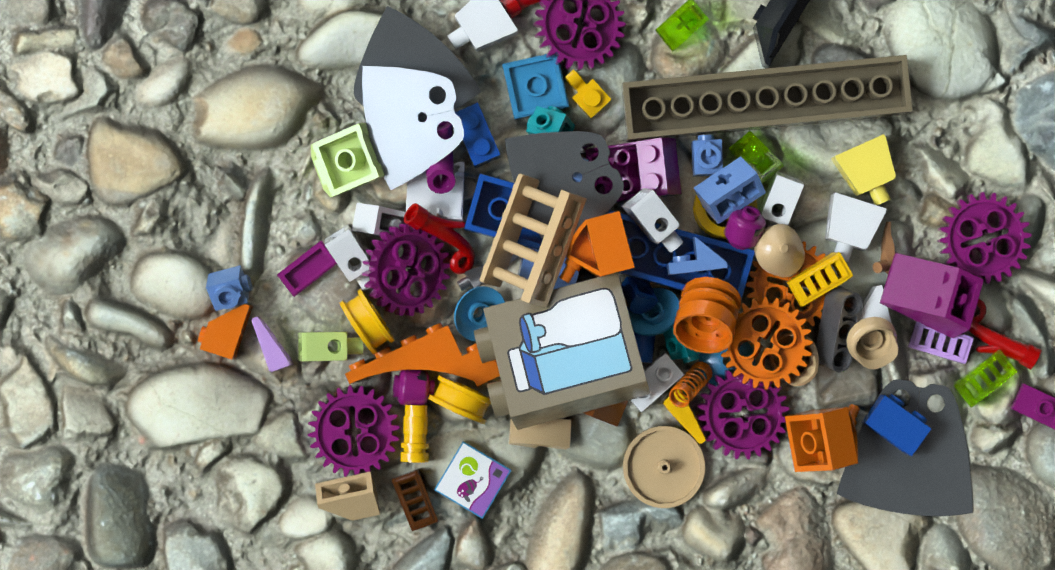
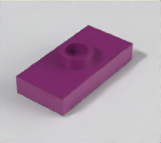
[1010,383,1055,430]

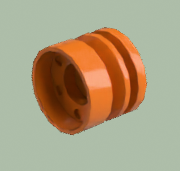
[673,277,741,354]

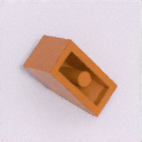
[198,304,253,360]

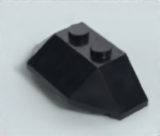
[752,0,810,69]

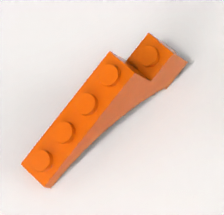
[345,322,500,387]

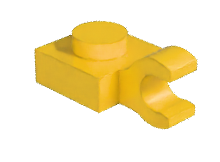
[564,69,612,119]

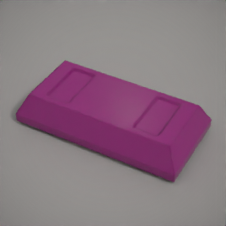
[277,240,337,297]

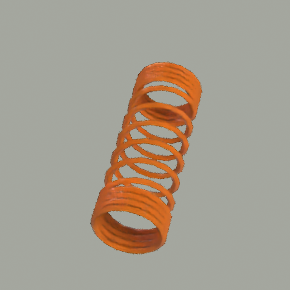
[669,361,712,408]

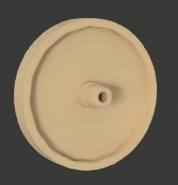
[623,426,705,508]

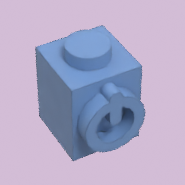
[691,135,723,177]
[206,265,252,311]

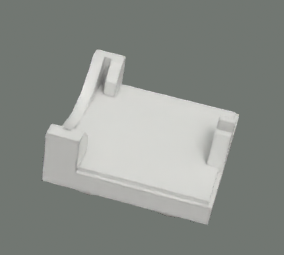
[406,162,465,221]

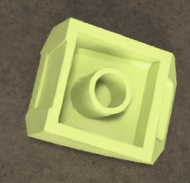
[311,123,385,197]

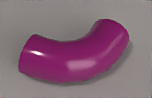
[424,119,456,194]

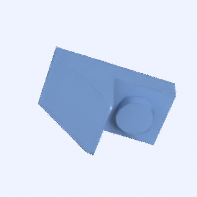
[667,237,728,275]

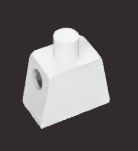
[447,0,518,52]
[759,170,804,228]
[622,188,683,252]
[825,193,887,263]
[325,224,370,291]

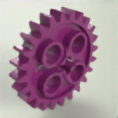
[533,0,626,71]
[937,192,1032,284]
[362,224,450,316]
[696,369,789,459]
[308,385,400,477]

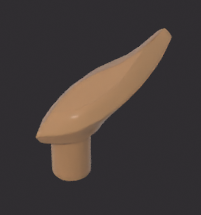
[873,222,895,274]

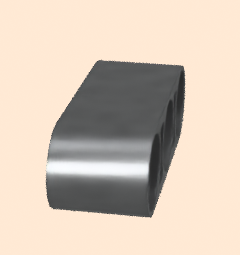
[816,286,863,372]

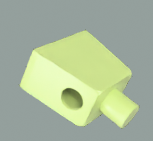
[298,332,363,361]

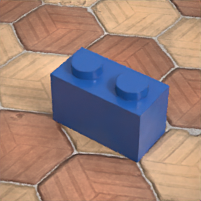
[455,103,501,168]
[861,394,931,457]

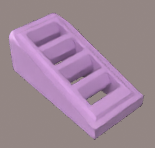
[251,316,294,372]
[908,321,974,364]

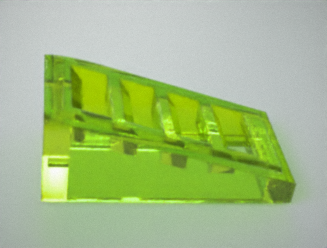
[954,349,1018,408]

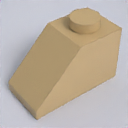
[315,471,380,521]

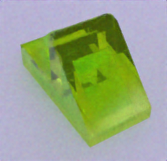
[729,131,784,184]

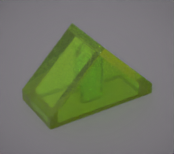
[655,0,709,52]

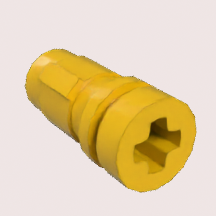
[400,405,429,463]

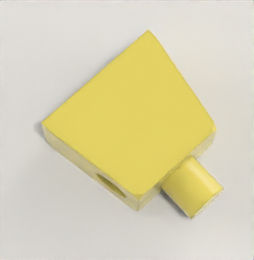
[831,134,896,205]

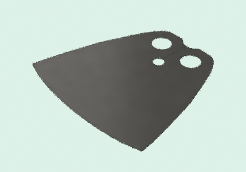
[837,379,973,516]

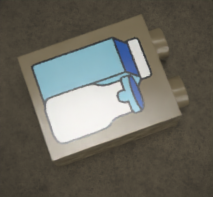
[474,272,650,430]

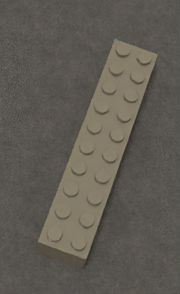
[621,55,913,142]

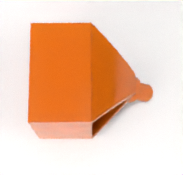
[559,211,635,283]
[785,404,860,472]

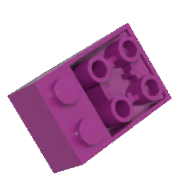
[585,138,682,202]
[880,253,984,338]

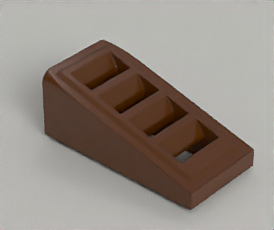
[391,468,439,531]

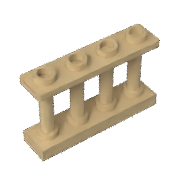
[480,173,587,308]

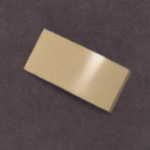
[509,418,571,450]

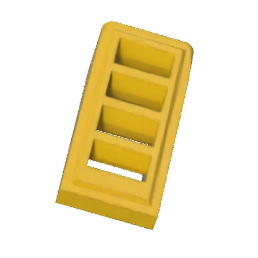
[787,252,853,307]
[662,389,706,444]

